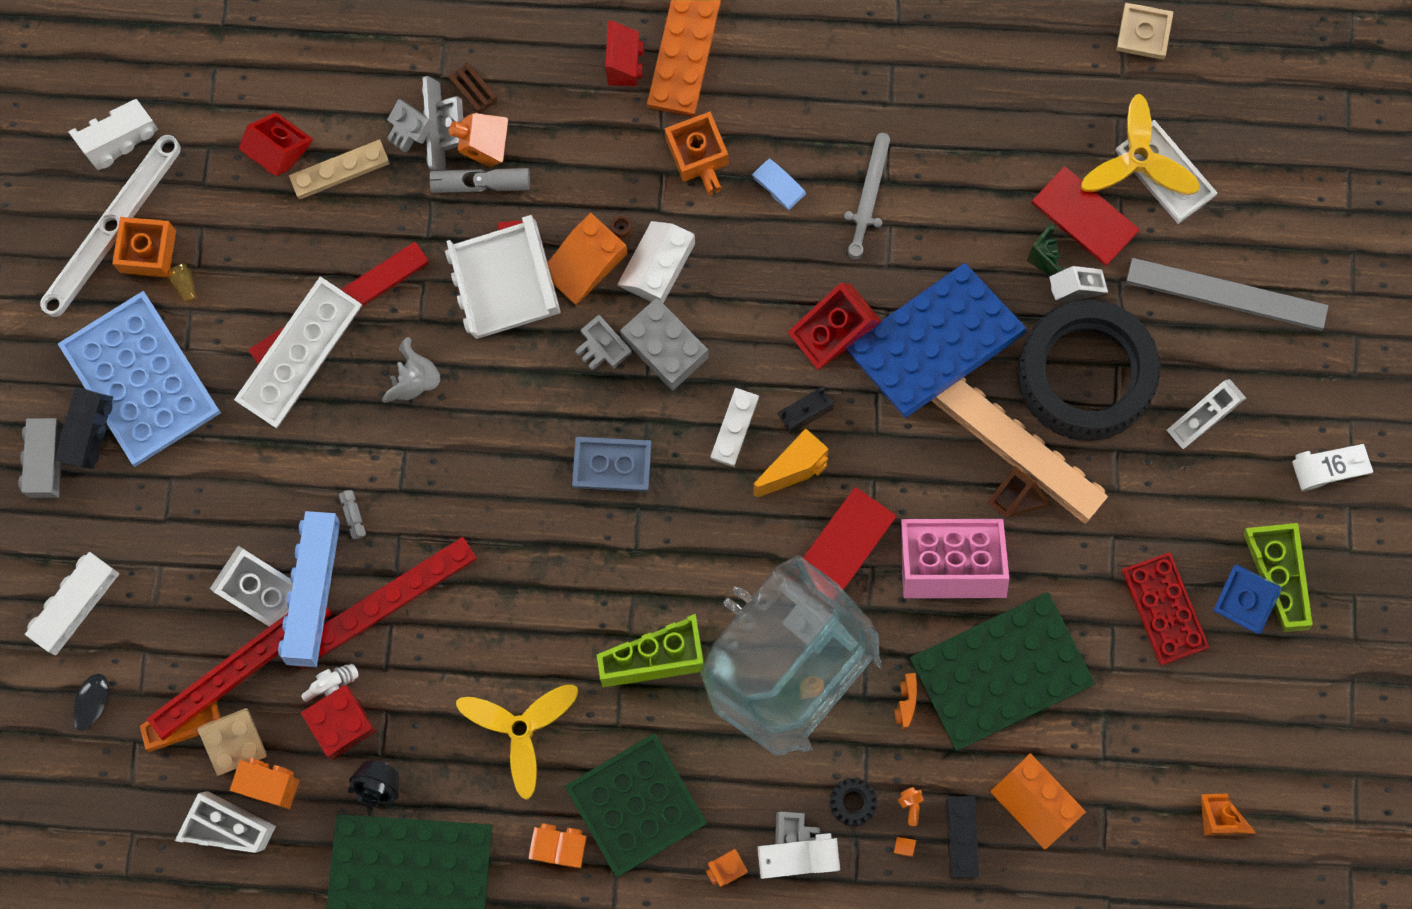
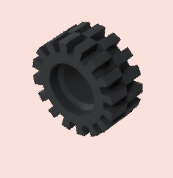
[829,778,877,827]

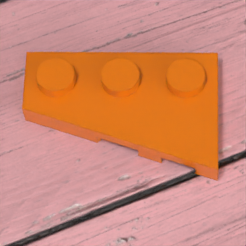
[140,701,221,752]

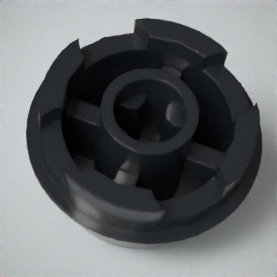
[348,760,399,808]

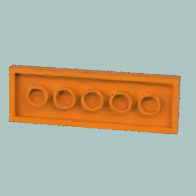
[647,0,721,117]

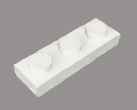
[710,388,759,467]

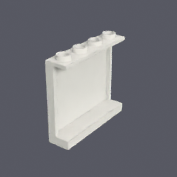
[445,215,561,339]

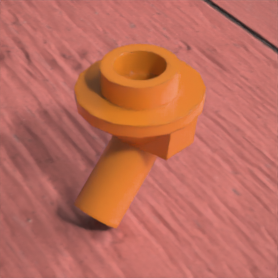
[898,787,924,826]

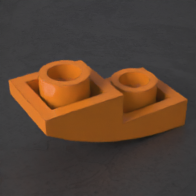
[894,673,917,730]

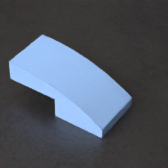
[752,158,806,210]

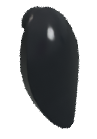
[74,674,109,731]

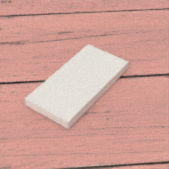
[1115,120,1217,224]

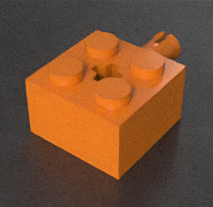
[664,111,729,195]

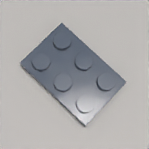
[572,437,652,492]

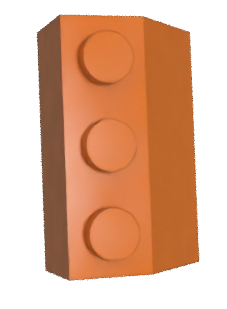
[990,753,1086,850]

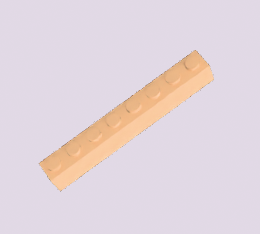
[931,377,1108,525]

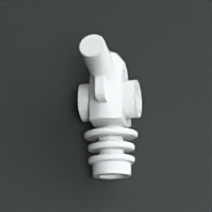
[302,664,358,702]

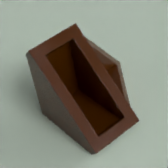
[987,466,1051,518]

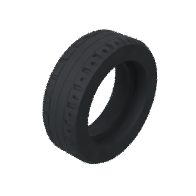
[1017,299,1160,441]

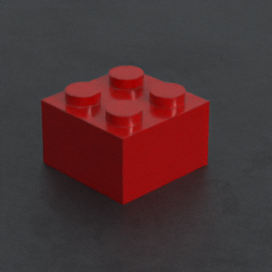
[301,685,377,760]

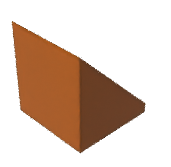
[894,837,916,857]

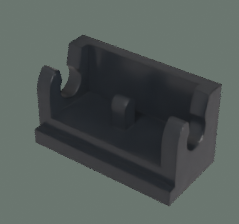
[777,386,834,435]

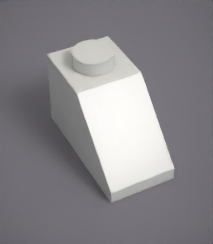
[1049,266,1108,302]

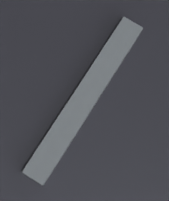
[1126,258,1329,331]

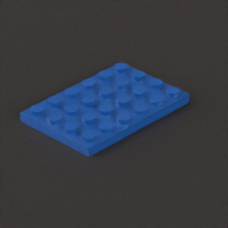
[846,263,1027,418]

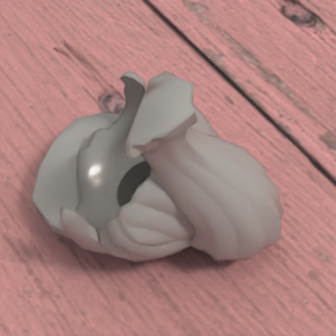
[382,337,440,403]

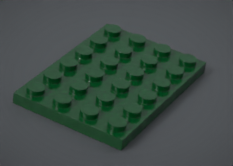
[909,592,1095,752]
[326,814,493,909]

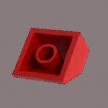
[605,21,644,87]
[238,112,313,176]

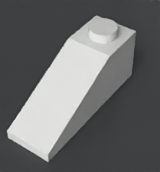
[1167,379,1246,449]

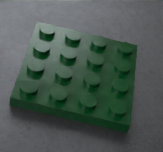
[564,733,707,878]

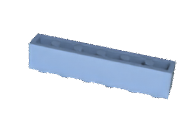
[278,511,340,667]

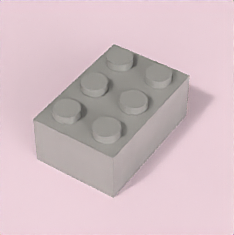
[620,298,709,391]

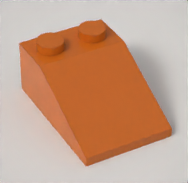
[548,213,628,305]

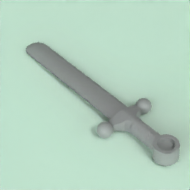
[844,133,890,259]

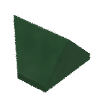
[1027,225,1064,276]

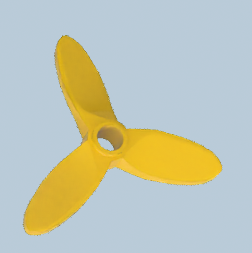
[1081,94,1200,195]
[456,685,578,800]

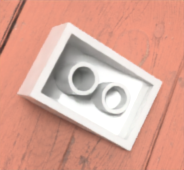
[210,546,293,627]

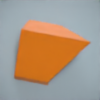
[1201,793,1257,836]

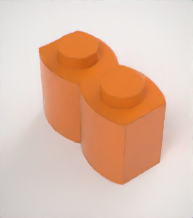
[528,823,587,869]

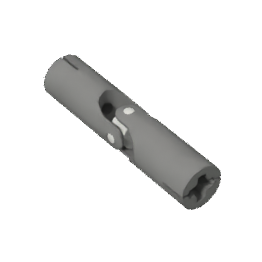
[430,168,530,193]

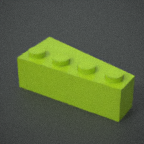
[1243,523,1313,632]
[597,614,704,688]

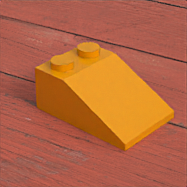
[753,429,828,498]

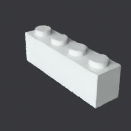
[25,552,120,656]

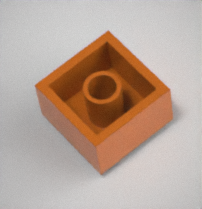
[112,217,176,277]
[230,757,300,810]

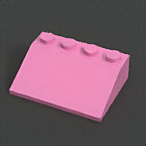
[901,519,1009,598]

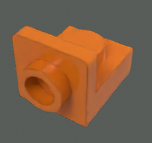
[706,849,748,888]

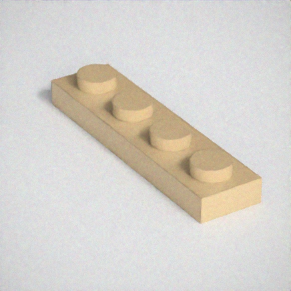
[289,139,390,200]

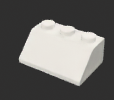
[617,221,695,303]

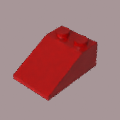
[788,283,881,370]

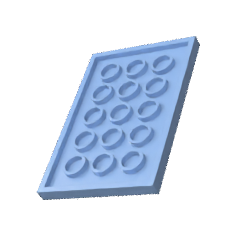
[58,291,221,467]

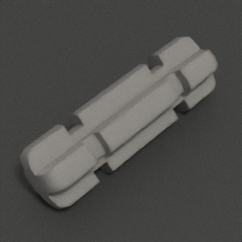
[339,490,366,539]

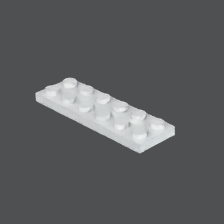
[234,276,362,428]

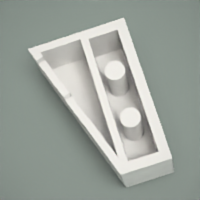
[68,99,159,171]
[175,791,276,853]

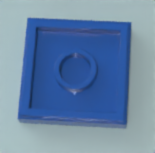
[1213,564,1283,634]

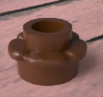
[609,216,634,240]

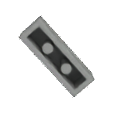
[19,418,64,498]

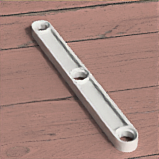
[40,135,181,317]

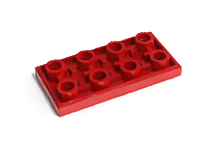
[1031,166,1140,267]
[796,487,897,599]
[1121,552,1210,666]

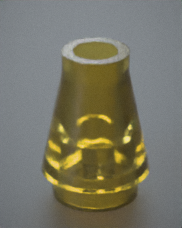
[167,264,197,303]

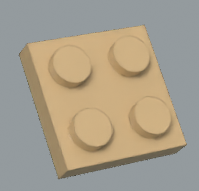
[1116,3,1173,60]
[198,708,267,776]

